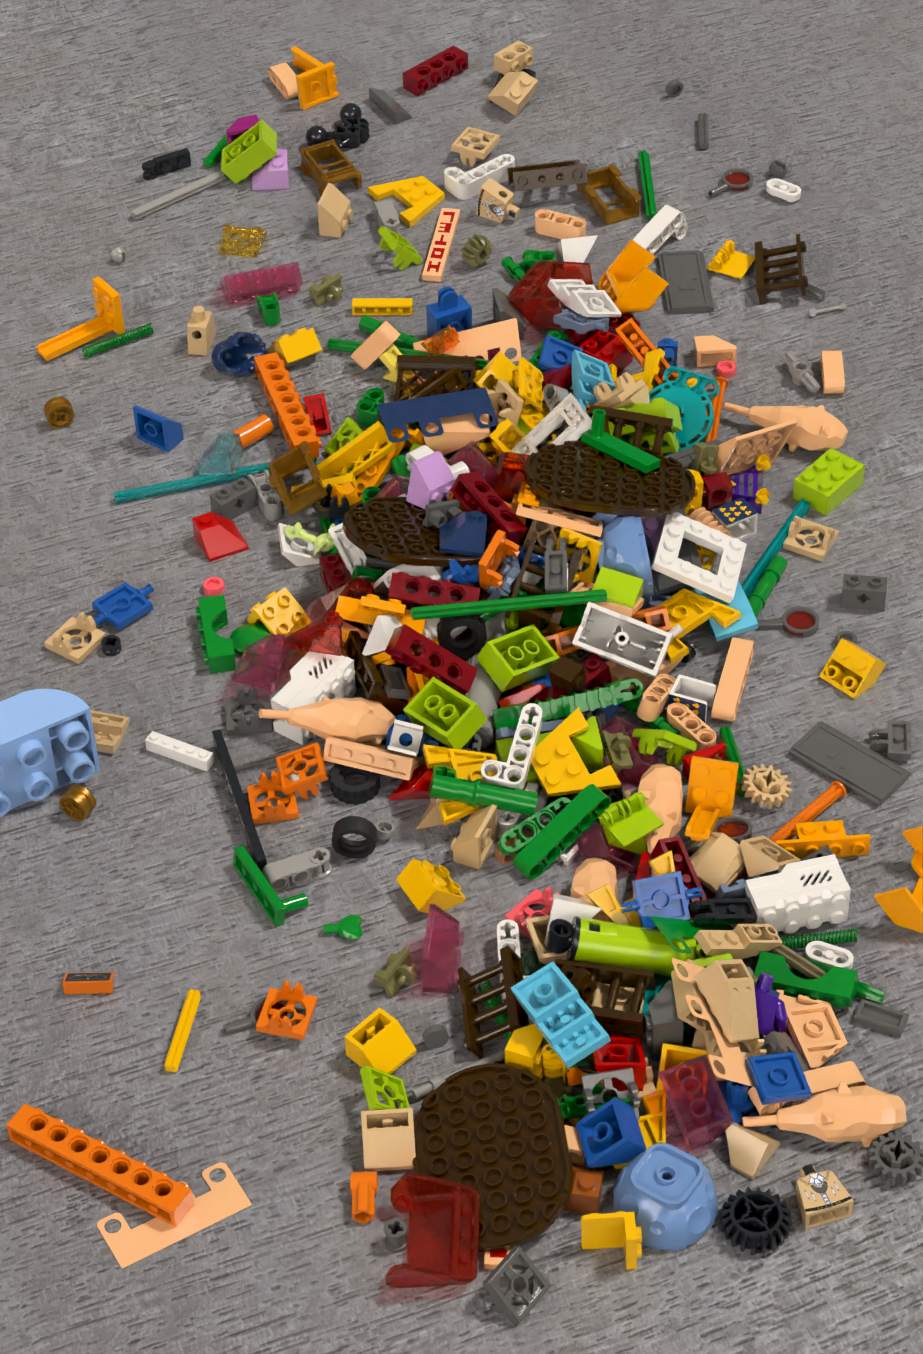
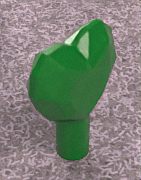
[323,915,363,940]

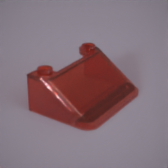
[284,577,374,656]
[386,1171,480,1288]

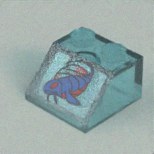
[195,432,243,475]

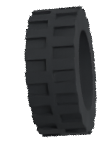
[436,614,487,658]
[329,763,381,805]

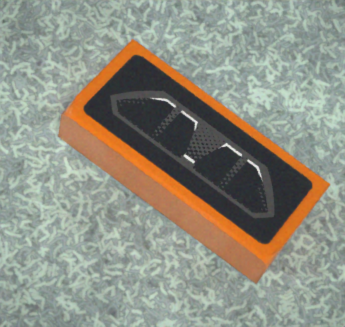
[62,972,115,994]

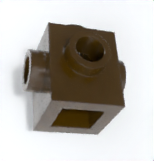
[560,963,597,1003]

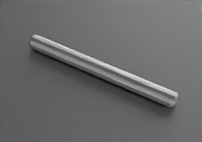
[131,170,226,220]

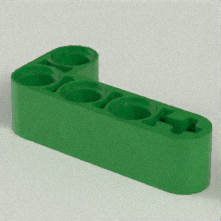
[356,388,422,432]

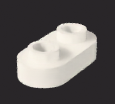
[766,178,801,202]
[805,941,853,969]

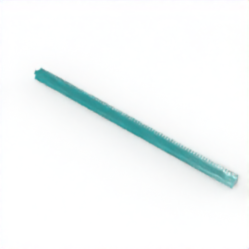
[114,458,317,504]
[711,499,810,636]

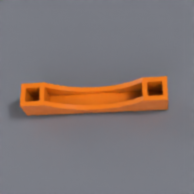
[542,605,671,656]

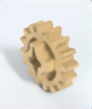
[741,764,792,809]

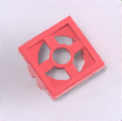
[504,886,560,940]

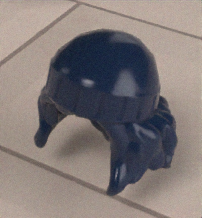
[211,332,268,377]

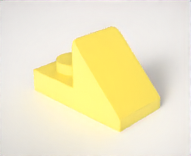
[379,344,416,382]

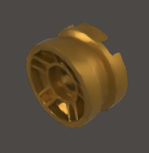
[44,397,75,429]
[59,785,97,821]

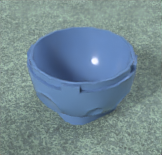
[594,516,655,599]
[613,1143,718,1251]

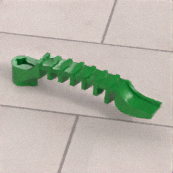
[492,677,644,730]

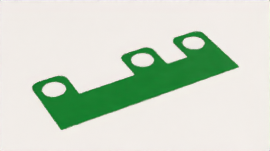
[650,916,759,960]

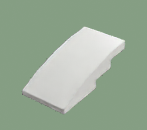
[547,279,622,317]

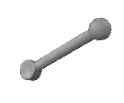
[808,303,847,316]

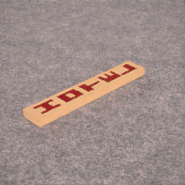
[422,208,460,282]

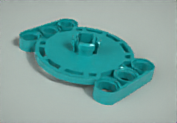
[642,366,720,456]

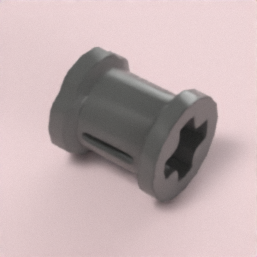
[384,1218,408,1253]

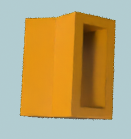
[330,481,361,506]

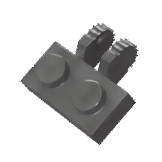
[869,720,911,760]

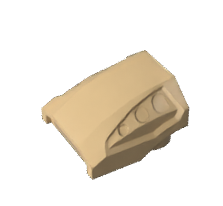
[690,832,746,893]

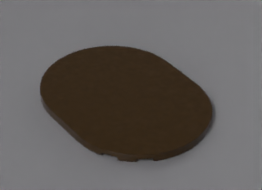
[524,441,696,517]
[343,497,508,567]
[412,1063,573,1253]

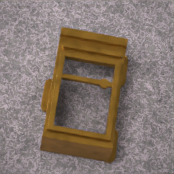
[300,139,362,196]
[577,164,642,226]
[268,441,328,516]

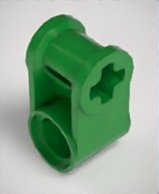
[519,250,557,276]
[256,292,281,326]

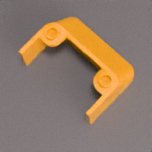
[597,239,669,313]
[874,826,923,933]

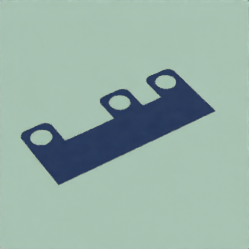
[377,387,498,443]

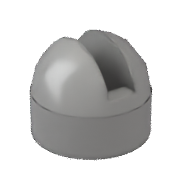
[109,246,126,263]
[375,820,394,841]

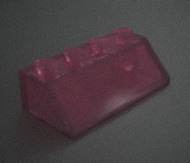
[220,262,303,303]

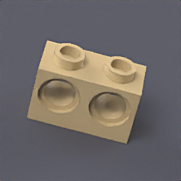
[494,40,533,75]

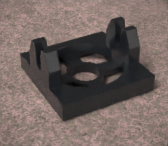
[312,484,356,519]

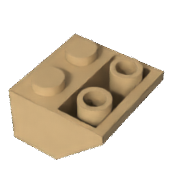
[361,1108,416,1172]

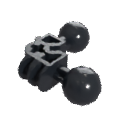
[305,103,370,149]

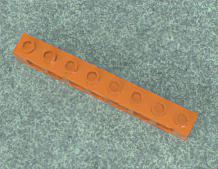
[254,352,322,458]
[6,1103,194,1227]

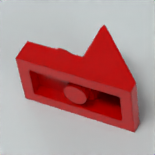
[303,393,332,436]

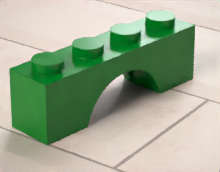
[195,595,237,674]
[754,951,859,1008]

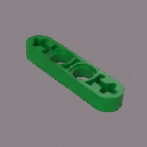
[497,797,571,855]

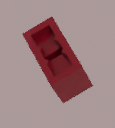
[701,472,733,516]

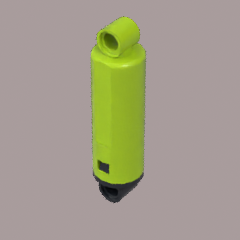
[545,916,712,977]

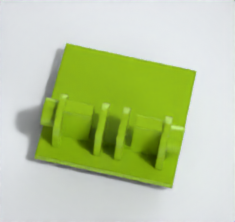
[598,792,664,848]

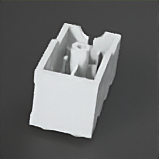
[572,602,673,679]
[271,643,356,745]
[745,854,851,934]

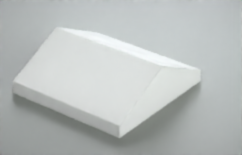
[277,523,321,566]

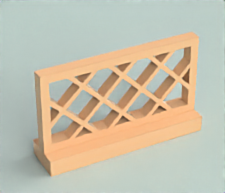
[323,737,426,781]

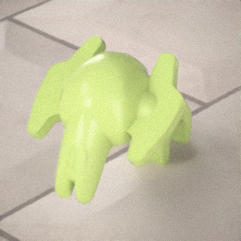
[284,522,335,556]

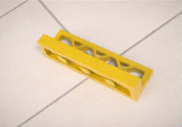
[317,421,396,480]

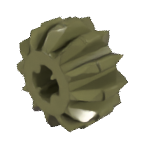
[461,234,493,267]

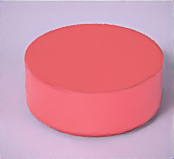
[716,360,736,378]
[203,577,225,596]

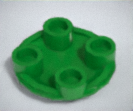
[230,623,273,656]

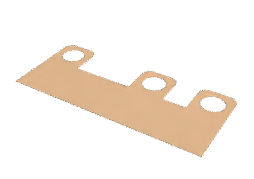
[413,318,521,384]
[672,958,754,1087]
[97,1162,252,1269]

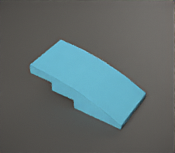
[572,349,616,411]
[692,571,759,641]
[511,961,611,1068]

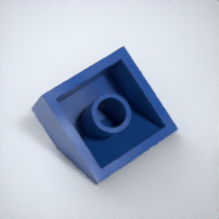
[133,405,184,453]
[575,1097,647,1168]

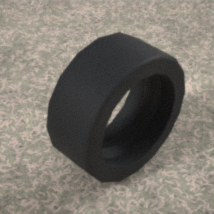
[332,816,377,859]

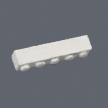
[145,731,215,772]

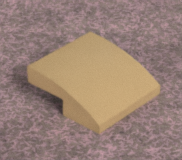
[90,710,130,754]

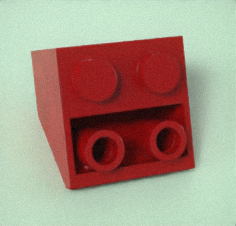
[579,330,633,374]

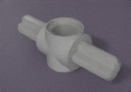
[783,352,820,393]

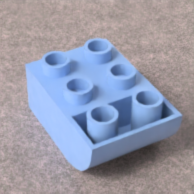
[0,689,100,817]

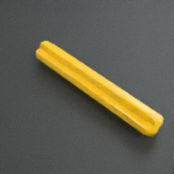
[164,989,201,1073]

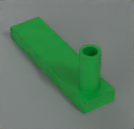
[581,409,661,474]
[233,845,308,927]

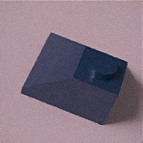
[439,511,487,558]

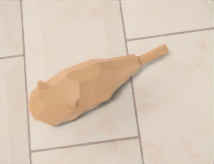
[724,402,848,452]
[258,697,395,745]
[637,764,683,876]
[570,858,619,922]
[742,1081,907,1147]

